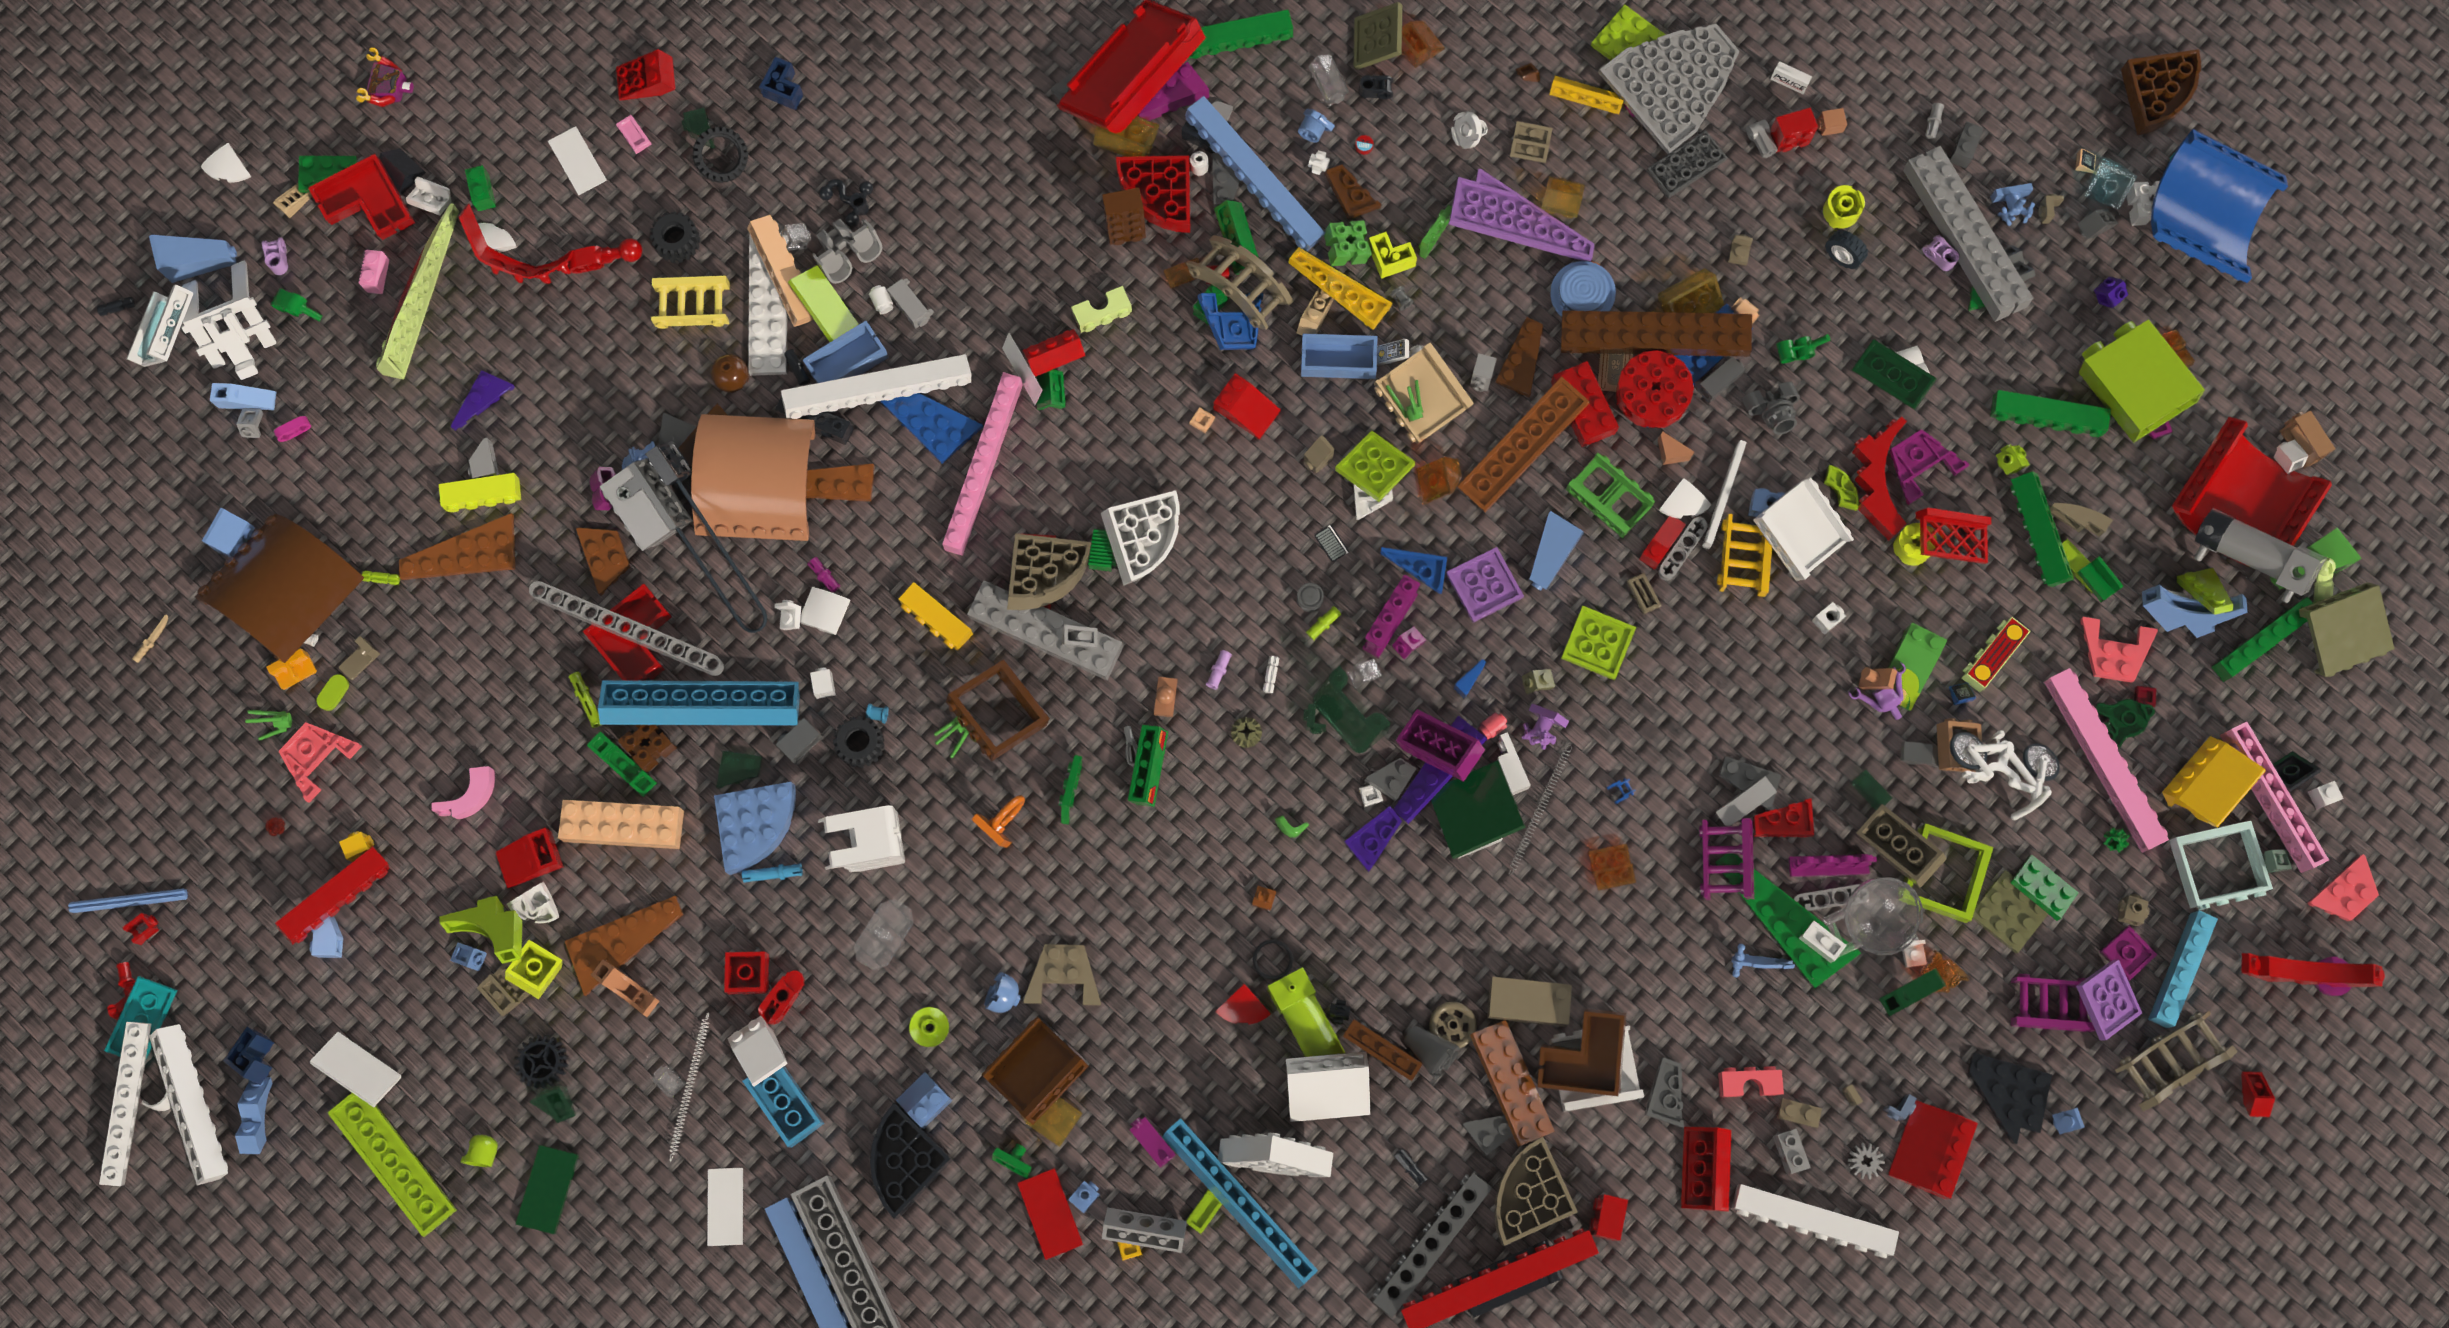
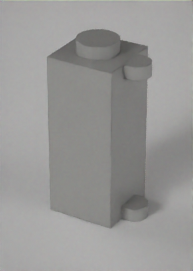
[887,278,934,329]

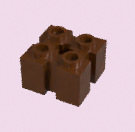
[618,725,677,773]

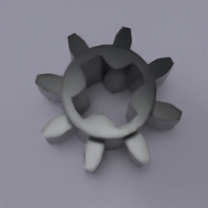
[1329,999,1351,1025]

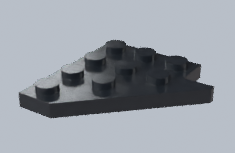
[1968,1053,2052,1144]

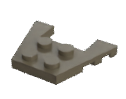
[1024,944,1101,1006]

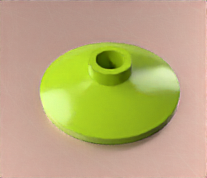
[909,1007,949,1047]

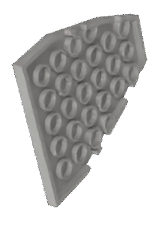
[1598,24,1739,155]

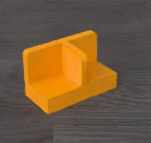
[266,648,317,690]

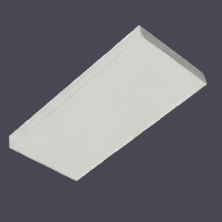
[310,1032,401,1107]

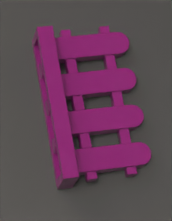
[1788,854,1877,877]

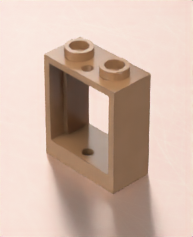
[2280,411,2335,469]
[1937,718,1982,772]

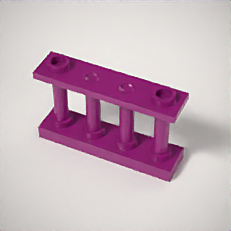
[1699,818,1754,900]
[2011,974,2096,1032]

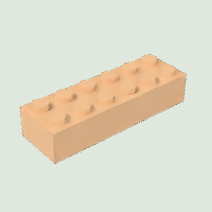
[558,800,684,849]

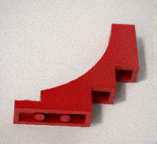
[2241,953,2385,987]

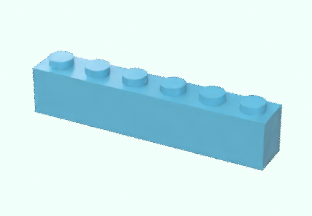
[2148,910,2218,1028]

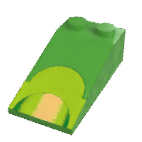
[1887,623,1947,711]

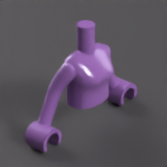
[1848,662,1906,720]

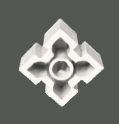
[2126,181,2160,226]

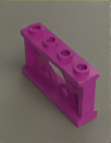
[1362,575,1420,659]

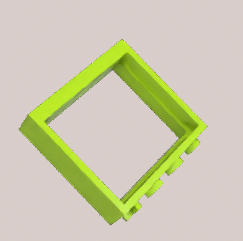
[1898,823,1994,923]

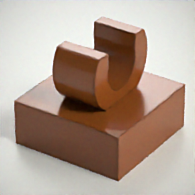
[1252,886,1276,911]

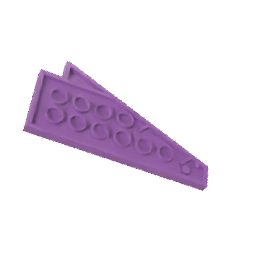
[1449,169,1594,262]

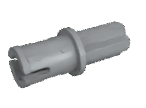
[1925,103,1944,139]

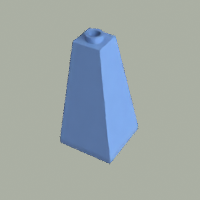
[149,235,237,283]
[1530,511,1584,591]

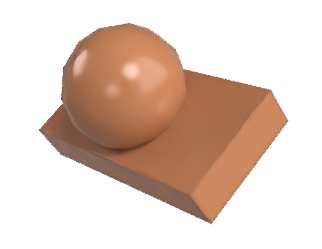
[1154,677,1178,717]

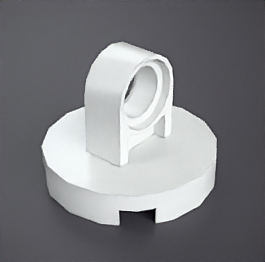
[1451,111,1488,149]

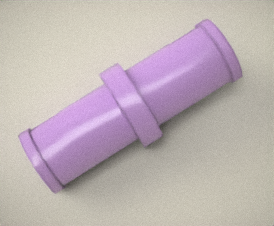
[1206,650,1232,690]

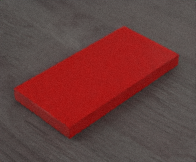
[1017,1168,1084,1260]

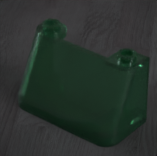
[1313,665,1391,754]

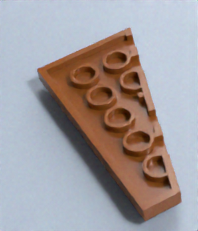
[399,513,515,580]
[565,896,684,996]

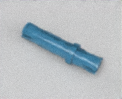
[742,863,803,883]

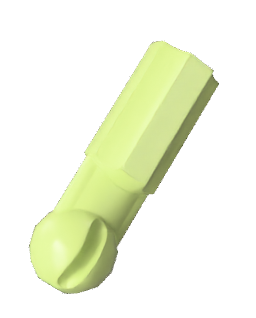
[2313,557,2336,604]

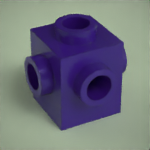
[2094,276,2128,308]

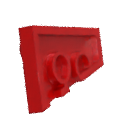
[1753,798,1814,837]

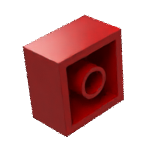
[1770,107,1818,153]
[724,951,769,995]
[1589,1194,1628,1241]

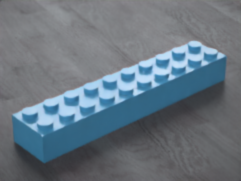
[598,681,800,725]

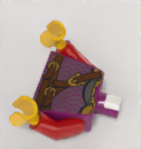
[356,48,414,107]

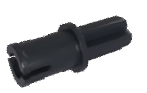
[784,349,810,386]
[1394,1148,1428,1186]

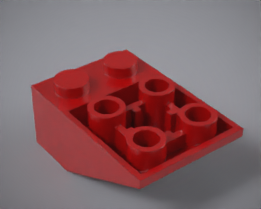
[616,49,675,101]
[495,828,563,888]

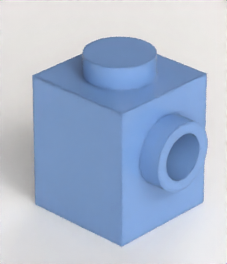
[1068,1181,1100,1213]

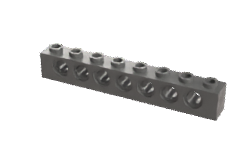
[1372,1173,1492,1318]

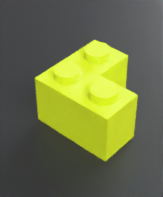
[1369,232,1417,279]

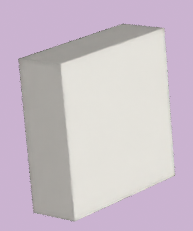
[1359,785,1383,807]

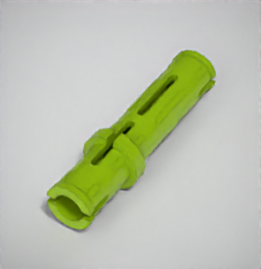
[569,672,601,728]

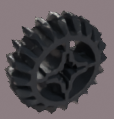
[514,1035,569,1089]

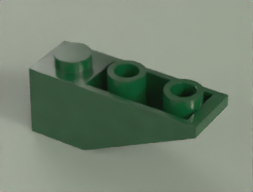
[1879,968,1946,1016]

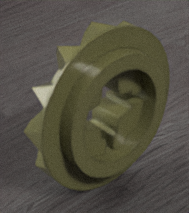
[1231,717,1262,748]

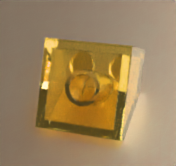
[1541,176,1585,218]
[1026,1097,1083,1147]

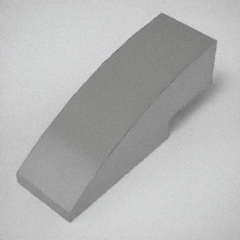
[1716,776,1777,826]

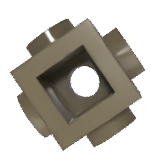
[2117,894,2149,926]

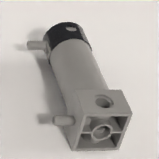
[2194,508,2327,603]

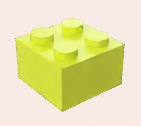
[505,940,563,999]

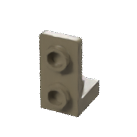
[339,636,380,680]

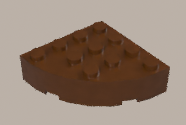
[2121,49,2201,135]

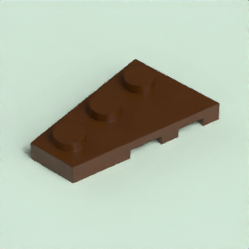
[1324,165,1382,220]

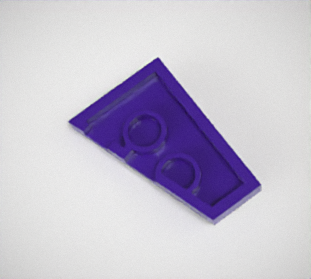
[1344,806,1402,873]

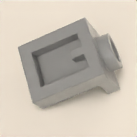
[236,408,263,438]

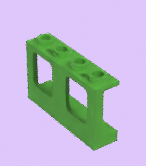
[1566,453,1655,539]

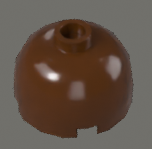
[711,354,749,393]

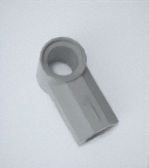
[1746,119,1778,158]

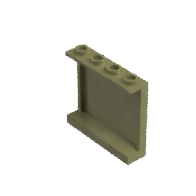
[2299,582,2394,677]

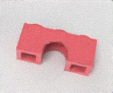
[1718,1066,1784,1097]

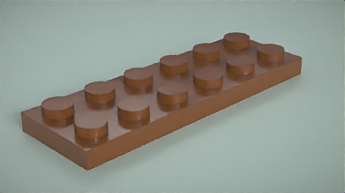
[1470,1020,1555,1147]

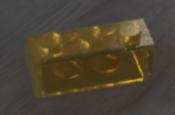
[1093,116,1159,157]
[1657,268,1724,313]

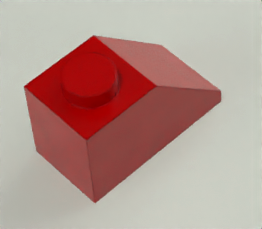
[2241,1072,2275,1117]

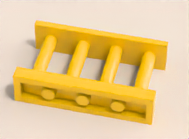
[1717,514,1772,597]

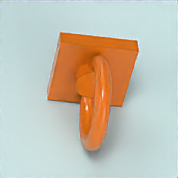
[971,795,1025,848]

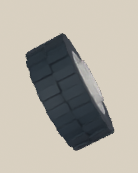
[1825,230,1868,269]

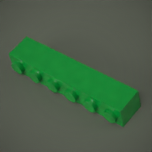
[1188,9,1293,59]
[1990,390,2111,437]
[2010,471,2074,587]
[2211,597,2313,682]

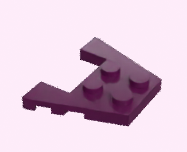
[1890,429,1969,506]

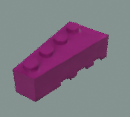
[1135,61,1209,124]

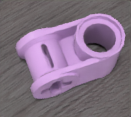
[1922,235,1959,271]
[262,237,288,275]

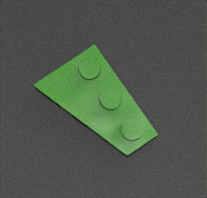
[1418,205,1452,259]

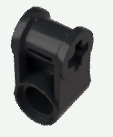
[1358,75,1393,99]

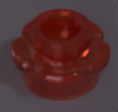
[266,817,285,836]

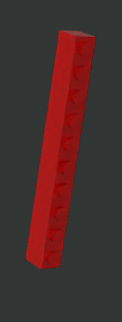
[1401,1228,1599,1328]

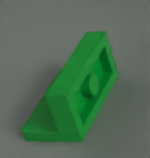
[1035,369,1066,410]
[2077,556,2123,602]

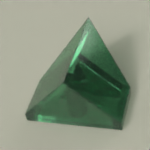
[530,1085,576,1123]

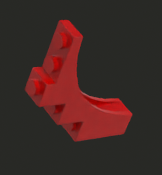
[1852,416,1907,541]

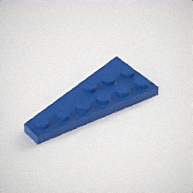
[880,393,983,464]

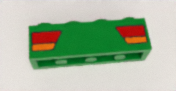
[1128,725,1168,807]

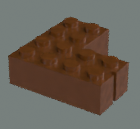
[1537,1009,1627,1096]

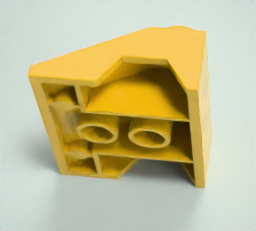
[2162,736,2266,828]

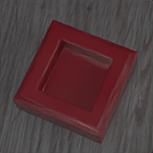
[2134,686,2157,707]

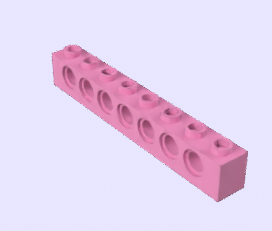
[2220,722,2329,873]

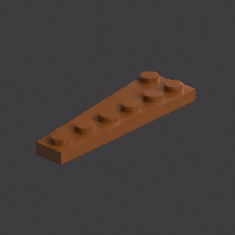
[806,464,875,501]

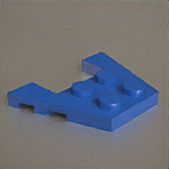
[1197,293,1263,350]

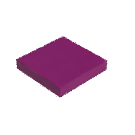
[2099,925,2157,981]

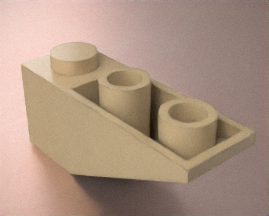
[1297,288,1334,335]

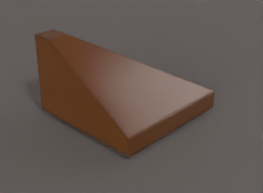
[1515,63,1540,82]

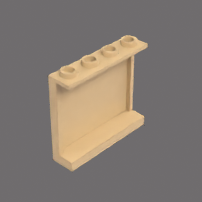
[1374,342,1474,445]

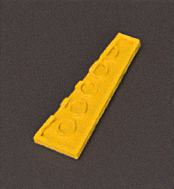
[1288,247,1392,330]

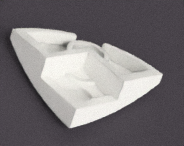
[201,143,251,183]
[478,223,517,253]
[1659,478,1711,519]
[507,882,559,923]

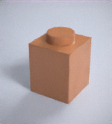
[1817,108,1847,136]

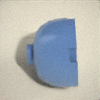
[984,972,1021,1013]

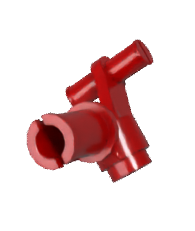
[107,962,136,1020]

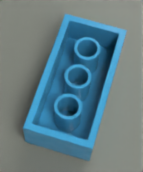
[743,1066,825,1148]

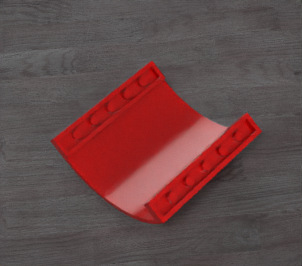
[2172,417,2332,566]

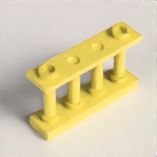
[651,276,730,329]

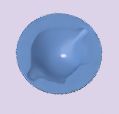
[1550,261,1616,317]

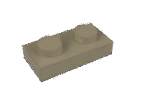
[1777,1098,1822,1128]

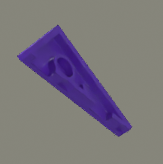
[450,370,515,431]

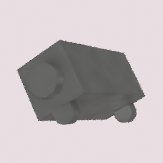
[1694,356,1745,403]

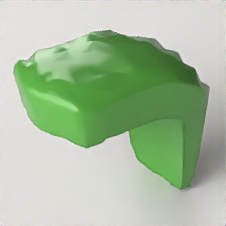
[1275,815,1309,838]

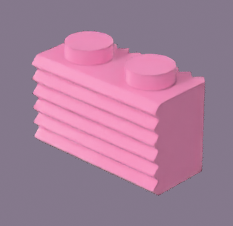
[358,250,390,294]

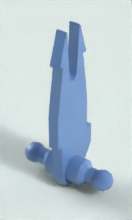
[1731,944,1795,978]

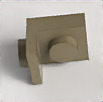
[1728,234,1753,266]

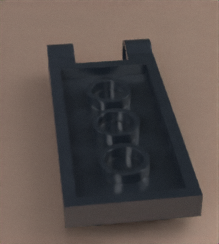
[1456,1240,1564,1318]

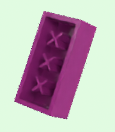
[1396,709,1485,782]

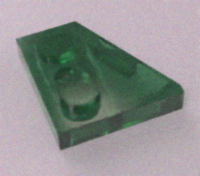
[716,751,762,789]

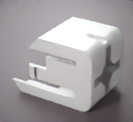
[818,806,905,872]

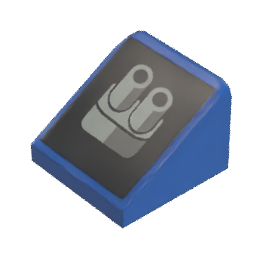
[1949,682,1976,705]

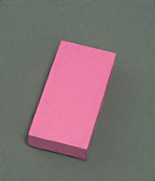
[616,115,652,154]

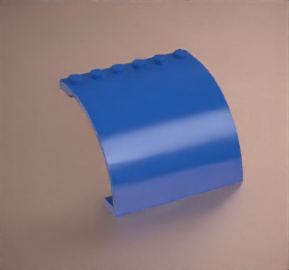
[2151,129,2288,283]

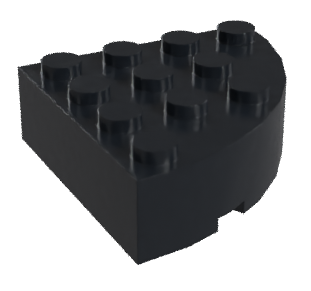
[870,1103,953,1220]

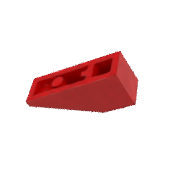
[1639,516,1686,570]

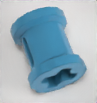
[866,703,889,724]

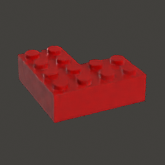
[308,154,415,240]
[583,584,672,681]

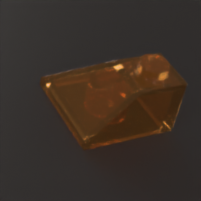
[1416,457,1462,505]

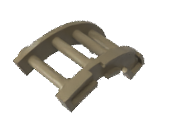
[1186,235,1293,330]
[2115,1011,2238,1111]

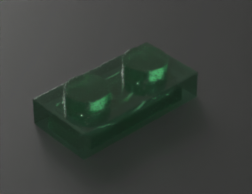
[1850,770,1893,810]

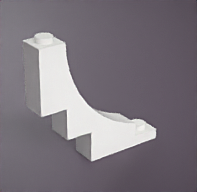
[1458,732,1531,859]

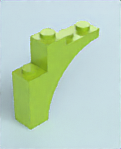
[439,896,522,964]

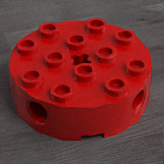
[1616,350,1694,428]

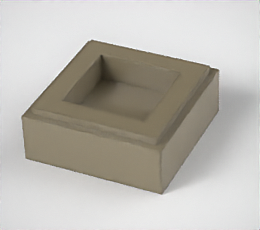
[1842,1084,1863,1106]

